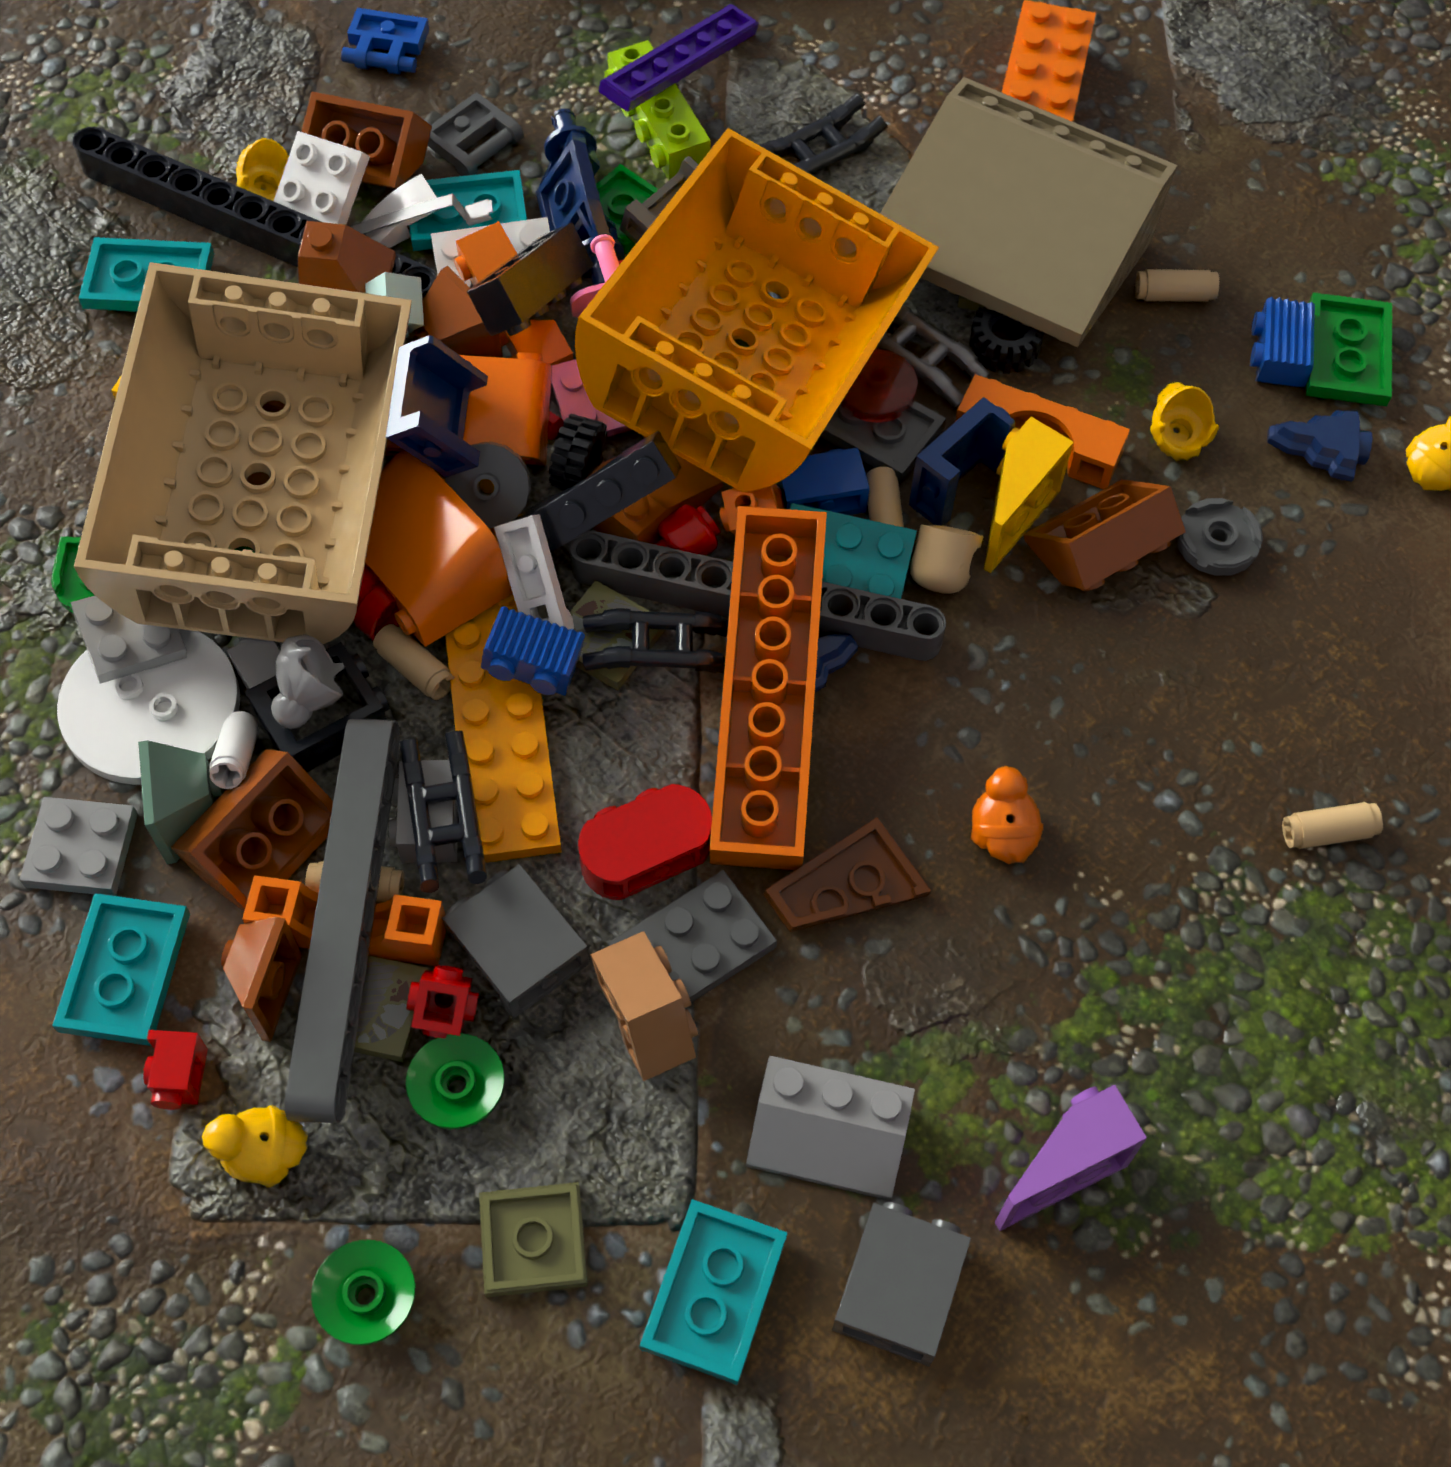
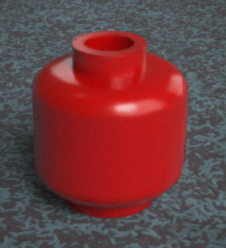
[655,504,721,556]

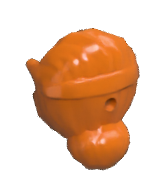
[970,766,1043,864]

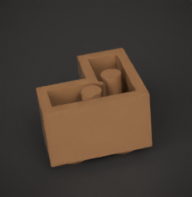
[591,931,698,1081]

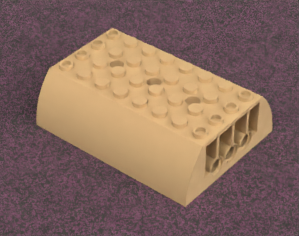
[74,262,412,644]

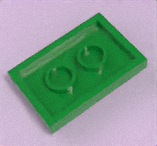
[1306,292,1392,407]

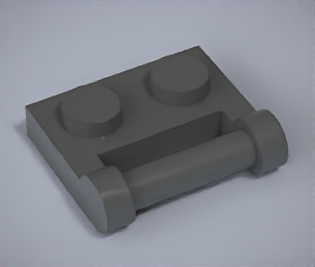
[427,92,524,176]

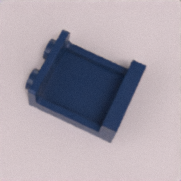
[385,336,488,477]
[909,397,1015,526]

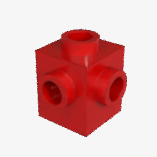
[406,965,479,1038]

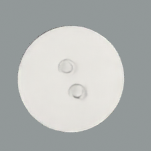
[57,629,240,785]

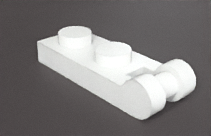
[494,514,574,630]

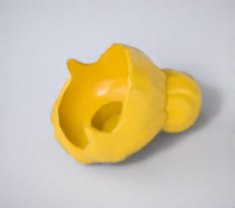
[236,138,289,201]
[1150,382,1219,461]
[1406,417,1451,491]
[202,1105,308,1188]

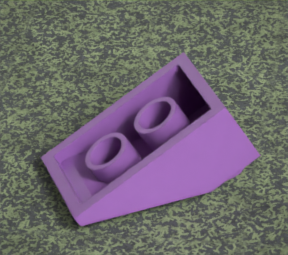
[995,1085,1147,1231]

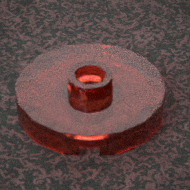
[841,348,918,423]

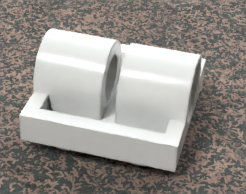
[274,131,370,225]

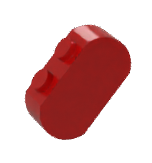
[578,784,712,900]

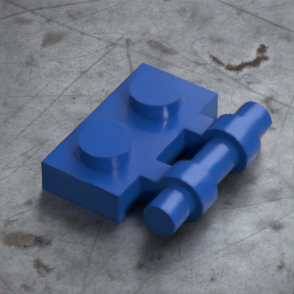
[341,8,429,75]

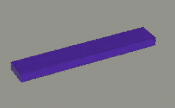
[598,4,759,112]

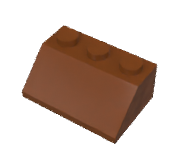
[301,91,432,190]
[1023,479,1186,591]
[170,749,333,911]

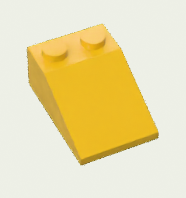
[984,417,1074,573]

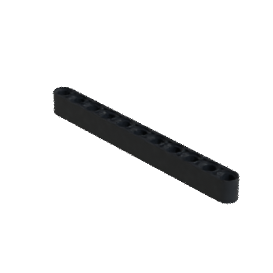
[72,127,436,301]

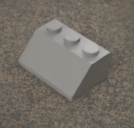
[746,1055,915,1201]

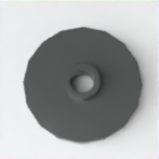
[445,441,532,528]
[1176,498,1263,576]

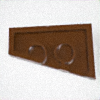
[763,817,931,932]

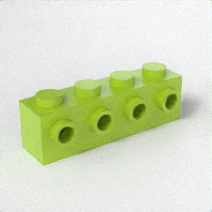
[604,40,711,180]

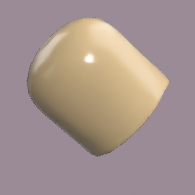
[910,524,984,594]

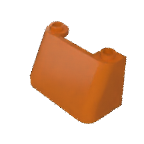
[385,352,552,466]
[365,450,513,647]

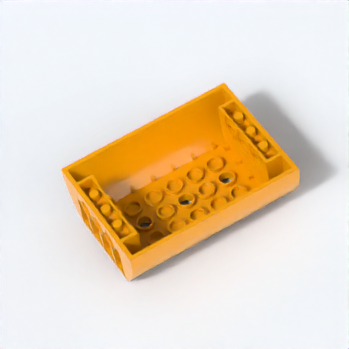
[575,128,939,492]

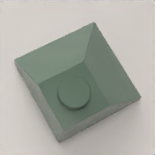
[138,740,224,864]

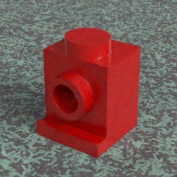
[143,1030,208,1110]

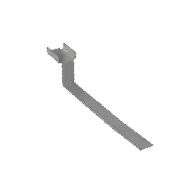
[351,194,493,234]

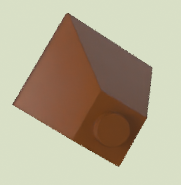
[298,221,396,293]
[414,266,503,358]
[221,917,302,1042]

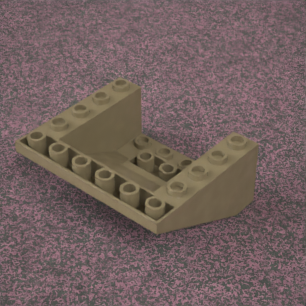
[880,77,1178,347]

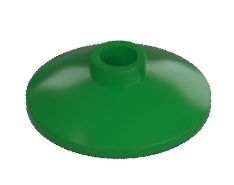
[406,1033,505,1129]
[311,1240,416,1346]

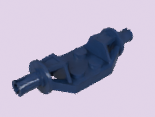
[536,108,625,286]

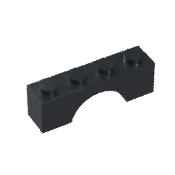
[513,430,681,553]

